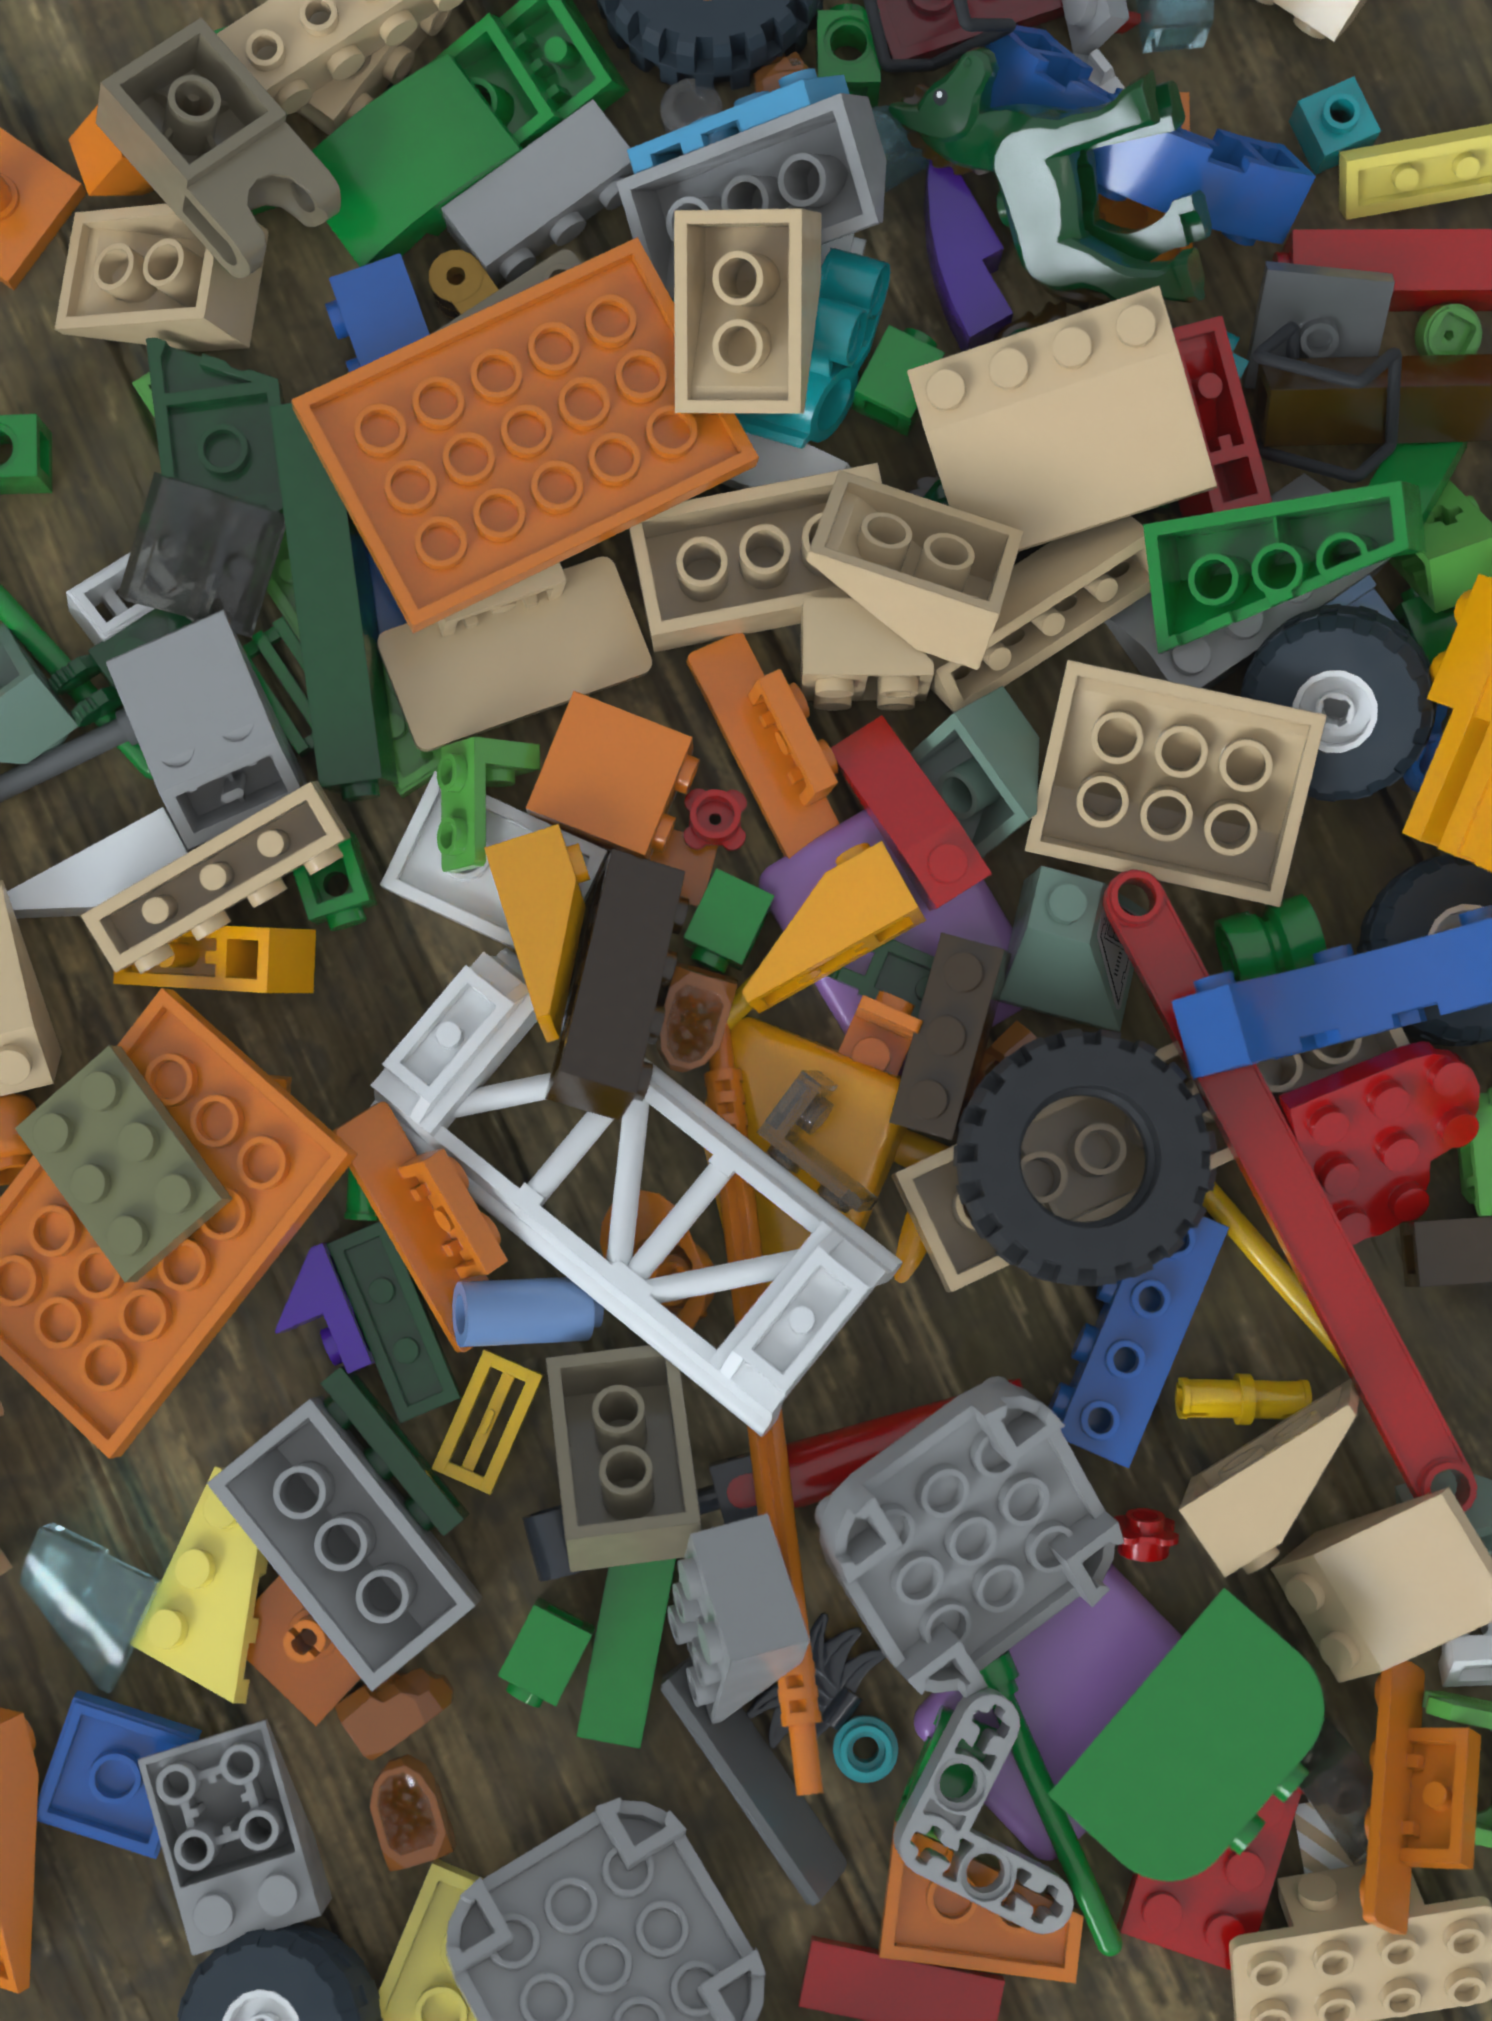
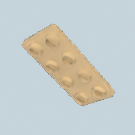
[377,556,652,752]
[1229,1864,1492,2021]

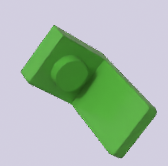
[437,736,540,873]

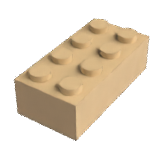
[629,463,882,652]

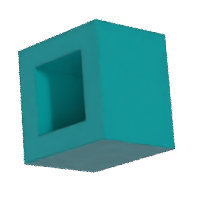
[1289,76,1381,175]

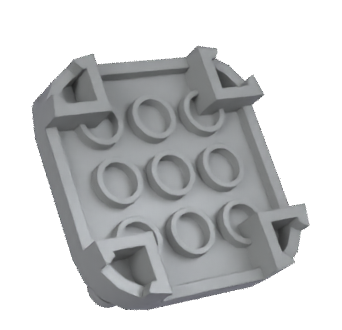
[815,1376,1124,1698]
[446,1797,766,2021]

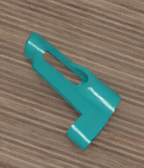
[673,247,891,449]

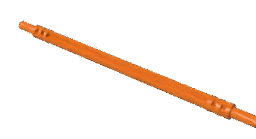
[703,1011,824,1796]

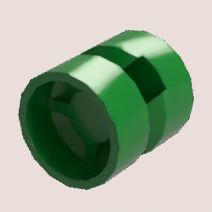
[1213,894,1327,982]

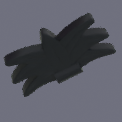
[747,1612,886,1749]

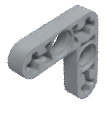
[893,1687,1074,1934]

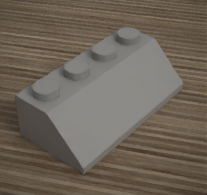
[616,93,886,300]
[1105,473,1391,690]
[207,1395,483,1691]

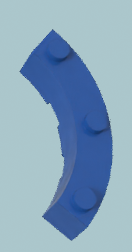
[985,25,1316,246]
[1171,905,1492,1079]

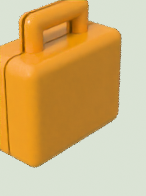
[704,1017,950,1288]

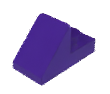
[275,1243,375,1374]

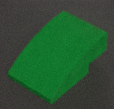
[427,0,630,149]
[312,53,523,267]

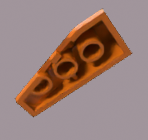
[0,1708,39,1994]

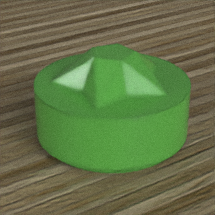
[1415,303,1482,355]

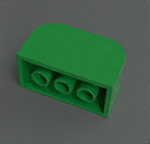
[1048,1588,1324,1881]

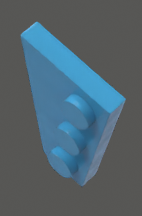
[627,68,849,174]

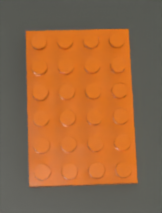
[291,237,759,634]
[0,988,358,1459]

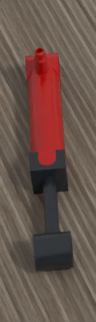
[522,1378,1024,1582]

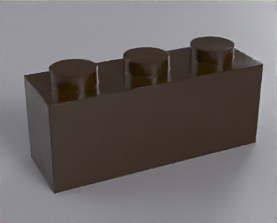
[889,932,1012,1140]

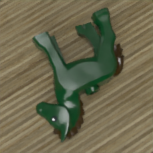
[889,47,1212,310]

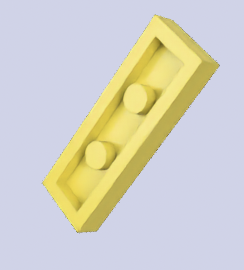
[1339,124,1492,220]

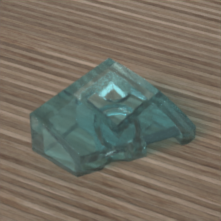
[20,1522,162,1693]

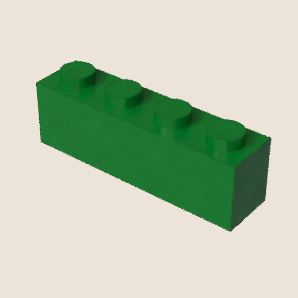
[1143,480,1426,654]

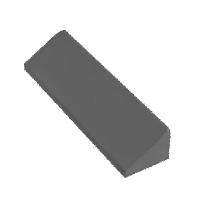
[660,1656,847,1906]

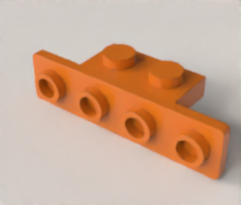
[686,633,840,859]
[333,1101,508,1353]
[1359,1660,1481,1934]

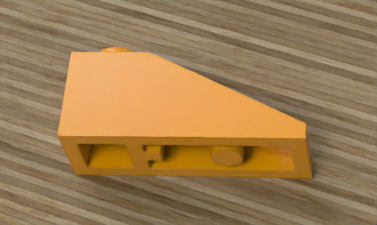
[484,824,590,1043]
[741,841,926,1014]
[113,925,316,993]

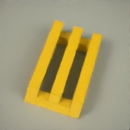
[431,1349,544,1495]

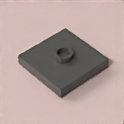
[1243,261,1395,389]

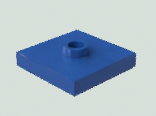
[37,1690,202,1859]

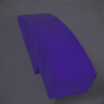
[924,159,1013,352]

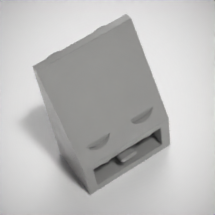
[106,609,307,850]
[667,1513,810,1725]
[138,1719,332,1956]

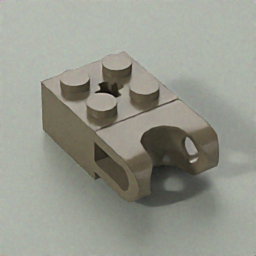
[96,17,341,278]

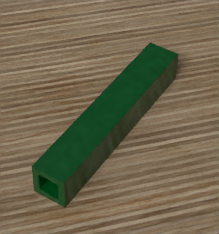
[270,403,398,802]

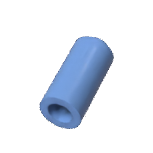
[452,1277,604,1347]

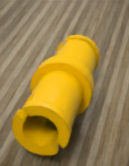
[1175,1373,1312,1425]

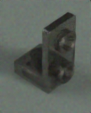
[756,1070,879,1214]
[1298,1715,1373,1866]

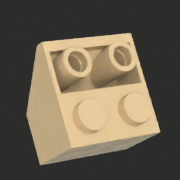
[800,597,934,711]

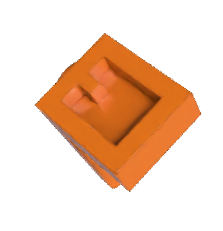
[838,991,923,1075]

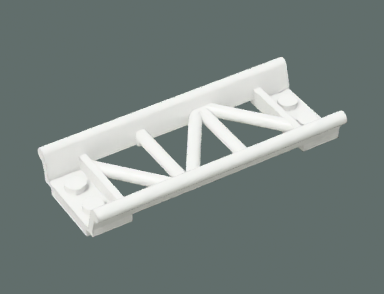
[370,948,903,1437]

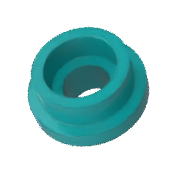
[833,1715,898,1783]

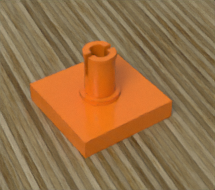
[0,128,87,290]
[247,1575,361,1726]

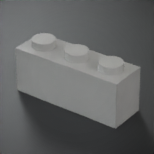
[441,100,634,285]

